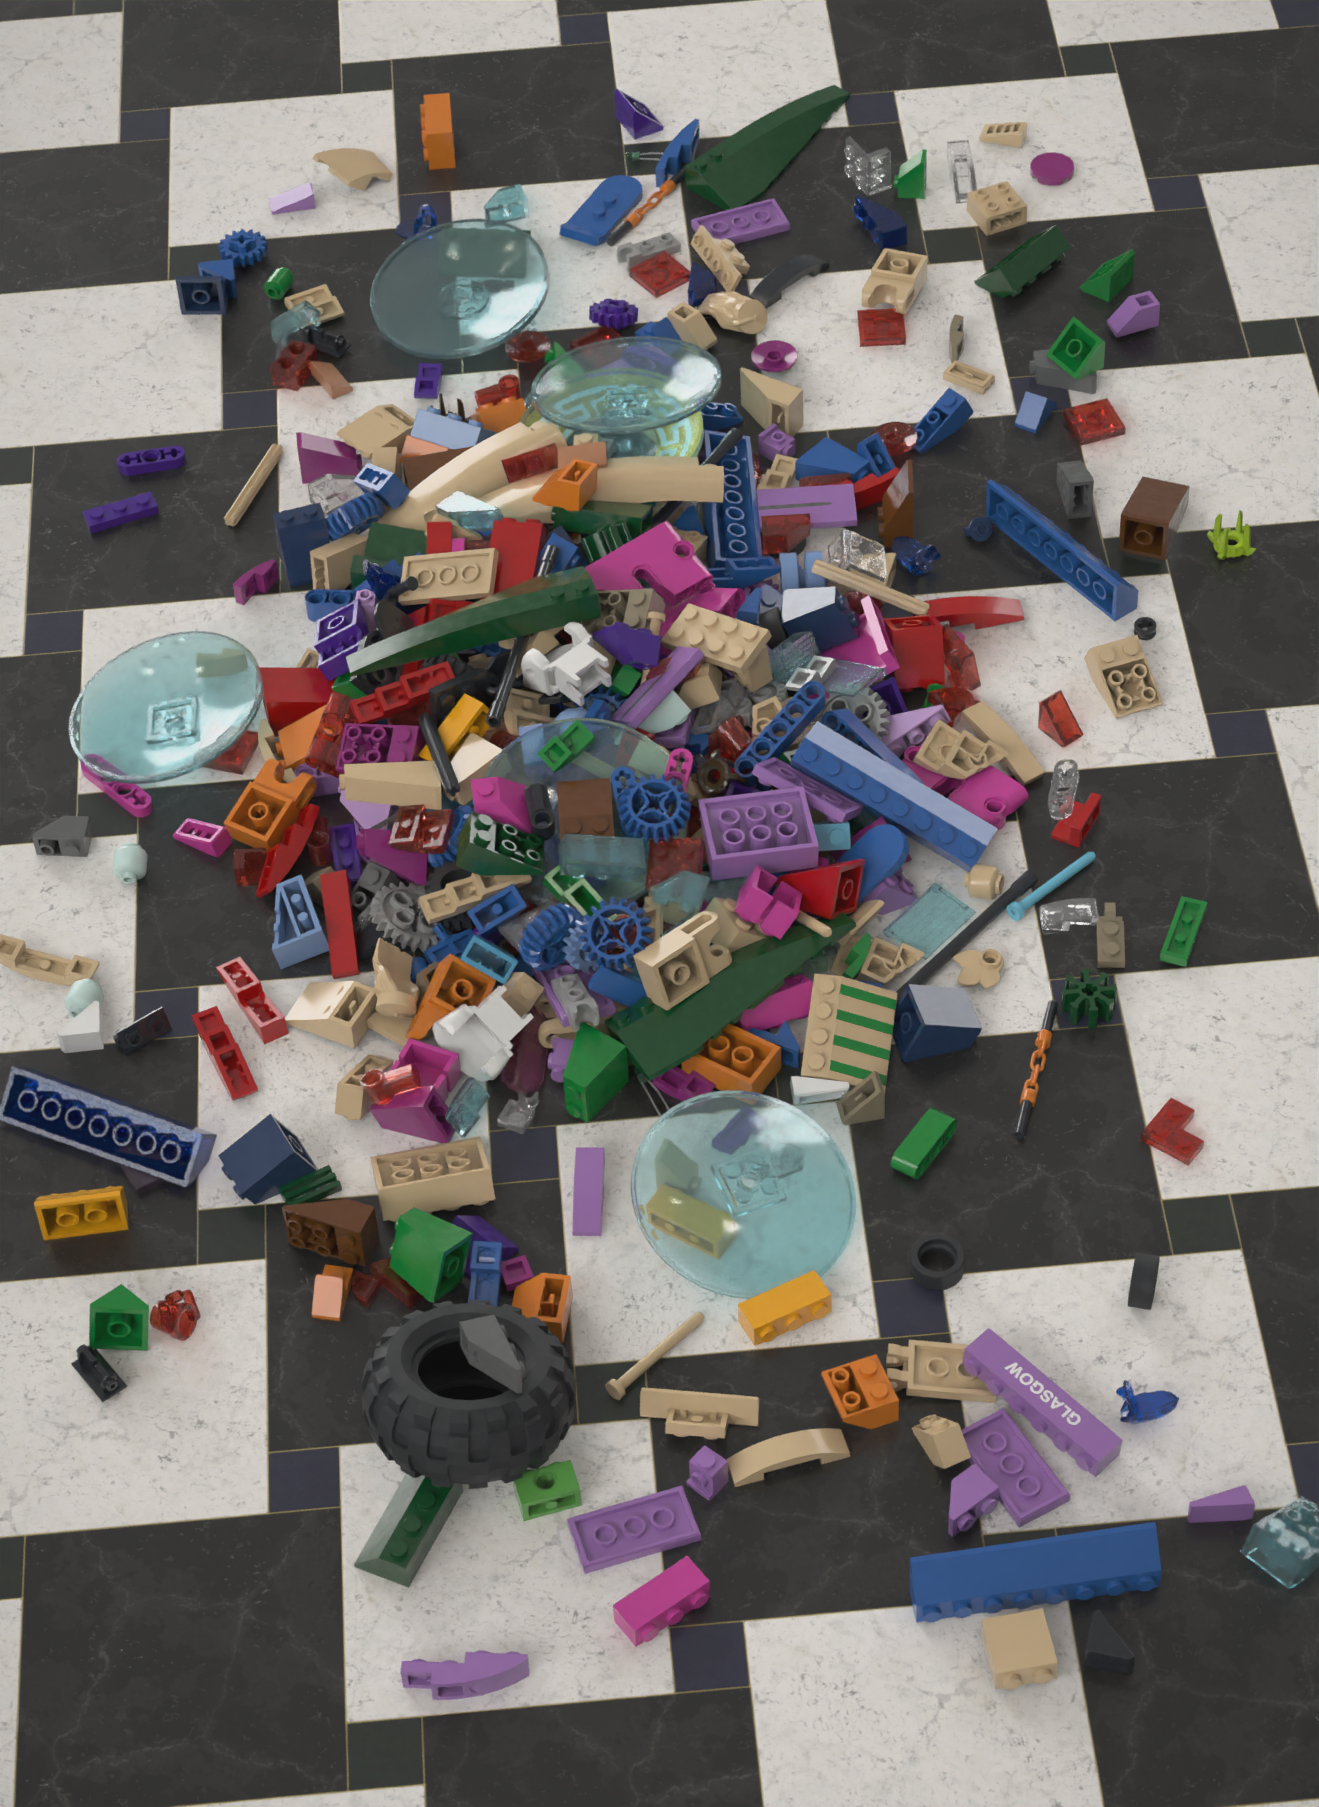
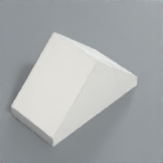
[57,1000,104,1053]

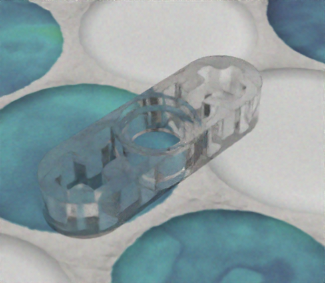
[1048,759,1079,820]

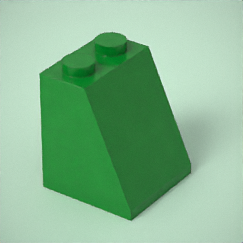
[563,1022,629,1123]
[389,1207,473,1303]

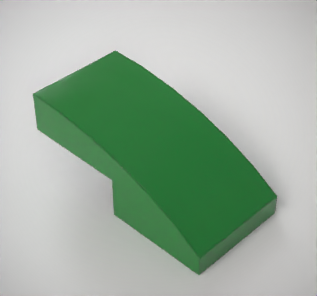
[537,719,597,773]
[842,933,871,980]

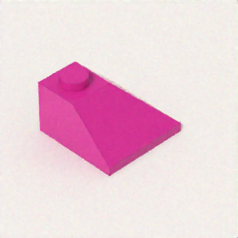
[471,777,531,834]

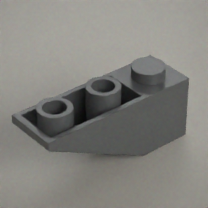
[352,861,401,935]
[460,1315,526,1394]

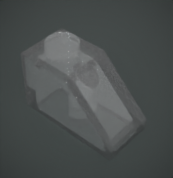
[307,474,364,517]

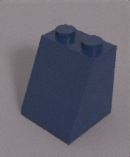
[272,503,330,588]
[781,586,861,658]
[892,984,982,1062]
[218,1114,318,1205]

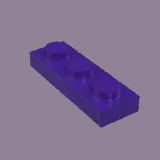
[83,491,159,533]

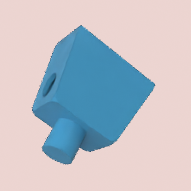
[460,934,518,985]

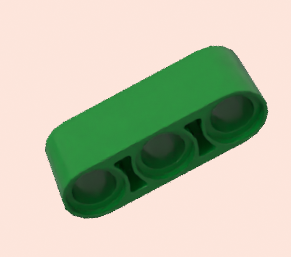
[891,1108,958,1180]

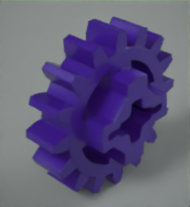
[589,298,638,329]

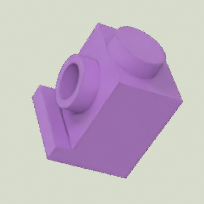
[758,423,796,461]
[548,1037,574,1082]
[686,1445,729,1501]

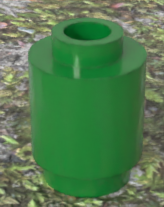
[264,267,294,300]

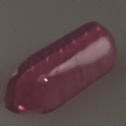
[501,1005,550,1093]

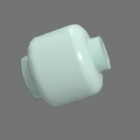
[113,843,148,884]
[64,979,104,1018]

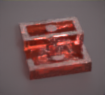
[388,804,455,854]

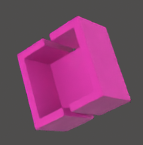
[735,865,802,939]
[385,1038,461,1102]

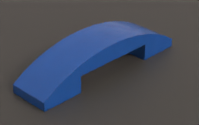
[468,1241,502,1306]

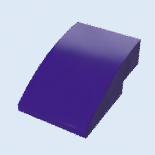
[314,599,369,681]

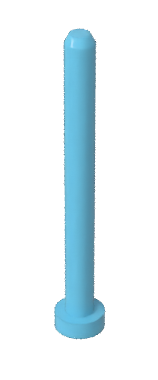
[1006,852,1096,921]

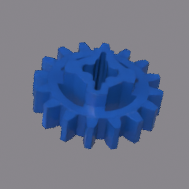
[218,229,268,267]

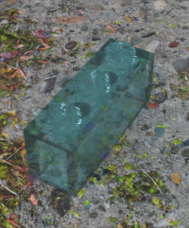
[558,834,646,881]

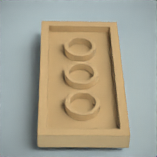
[398,548,499,606]
[661,603,772,675]

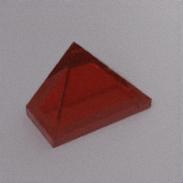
[1038,690,1084,747]

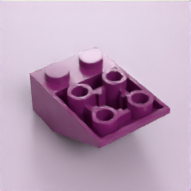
[336,723,426,773]

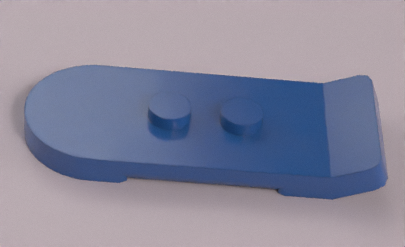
[559,175,643,246]
[801,824,909,919]

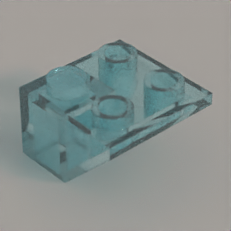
[648,870,710,915]

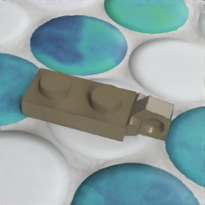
[1096,903,1125,968]

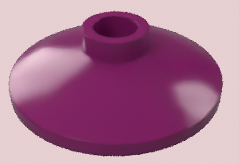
[751,340,797,373]

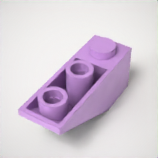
[869,705,952,758]

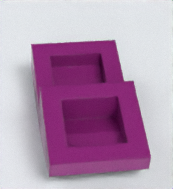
[233,559,279,605]
[652,1066,716,1106]

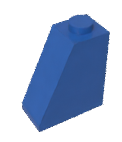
[795,437,871,486]

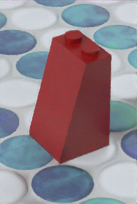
[480,518,547,600]
[257,667,356,737]

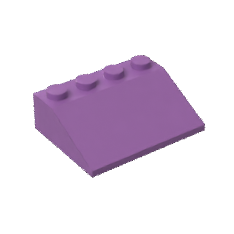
[698,786,819,881]

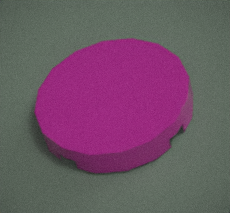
[1030,152,1074,186]

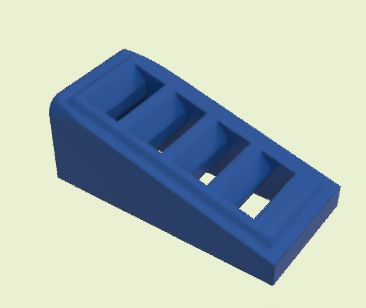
[736,588,762,626]

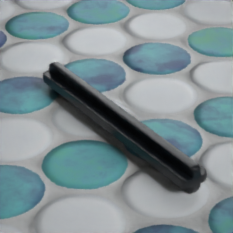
[418,712,460,797]

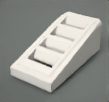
[790,1076,850,1105]

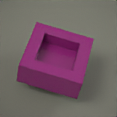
[501,1255,534,1292]

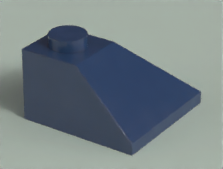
[175,276,229,315]

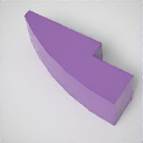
[573,1147,605,1236]

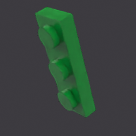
[1160,896,1207,967]

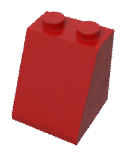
[884,614,945,692]
[775,859,865,920]

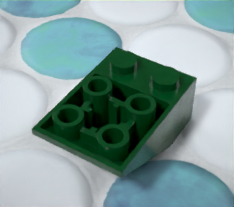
[456,811,545,876]

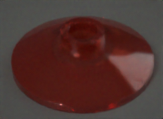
[505,331,551,362]
[871,422,917,456]

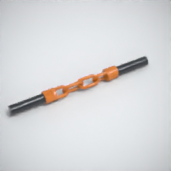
[606,163,689,246]
[1013,1000,1058,1139]

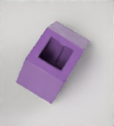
[1107,291,1160,337]
[948,1463,999,1537]

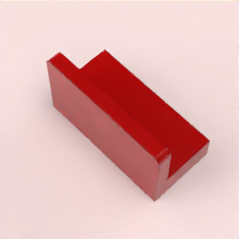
[1051,792,1102,848]

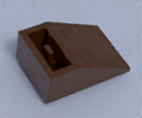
[282,1199,380,1267]

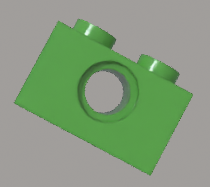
[513,1460,582,1521]

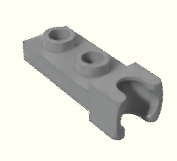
[617,232,681,272]
[551,974,600,1031]

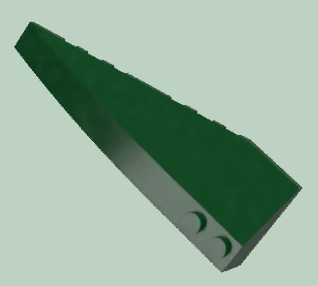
[685,85,850,210]
[346,566,601,677]
[604,912,856,1081]

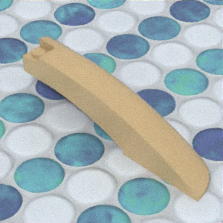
[364,420,567,538]
[476,456,724,524]

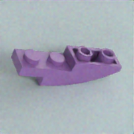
[400,1650,530,1700]

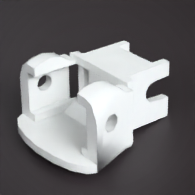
[521,622,612,706]
[432,985,534,1082]

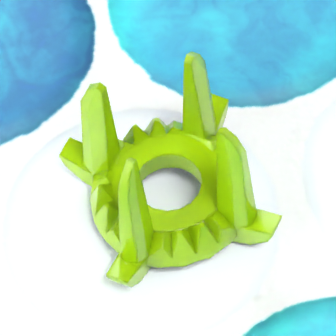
[1207,510,1256,560]

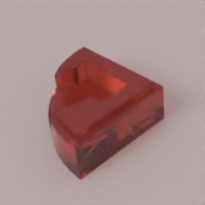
[351,1270,381,1307]

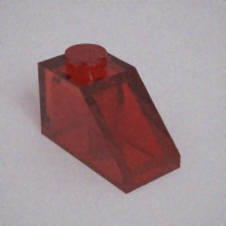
[761,513,810,554]

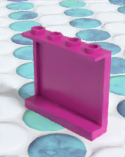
[792,596,900,699]

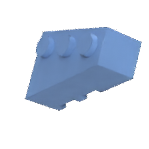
[410,406,497,449]
[272,875,329,969]

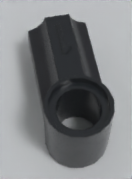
[524,783,555,841]

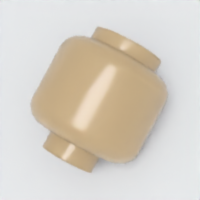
[963,864,1004,900]

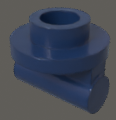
[963,517,992,541]

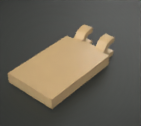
[886,1340,996,1403]

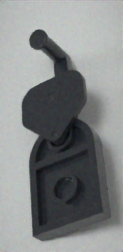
[349,576,418,695]
[428,650,525,729]

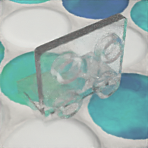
[844,136,891,196]
[827,528,887,584]

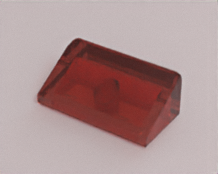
[370,1257,424,1308]

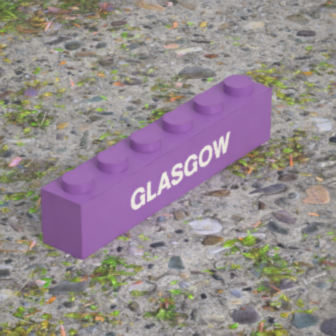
[962,1328,1123,1477]

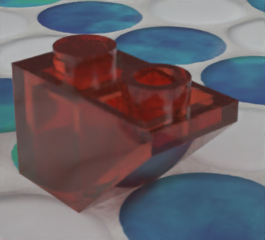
[501,442,558,484]

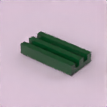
[278,1165,342,1205]

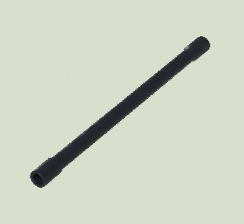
[651,428,743,529]
[486,545,560,727]
[896,870,1038,1004]

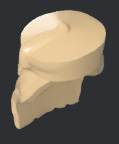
[698,291,768,334]
[372,938,420,1019]

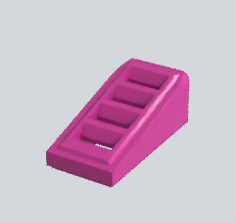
[173,818,232,857]

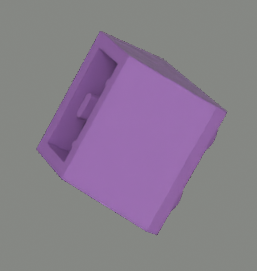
[861,867,919,915]

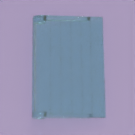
[822,657,886,697]
[883,883,976,960]

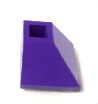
[592,622,661,670]

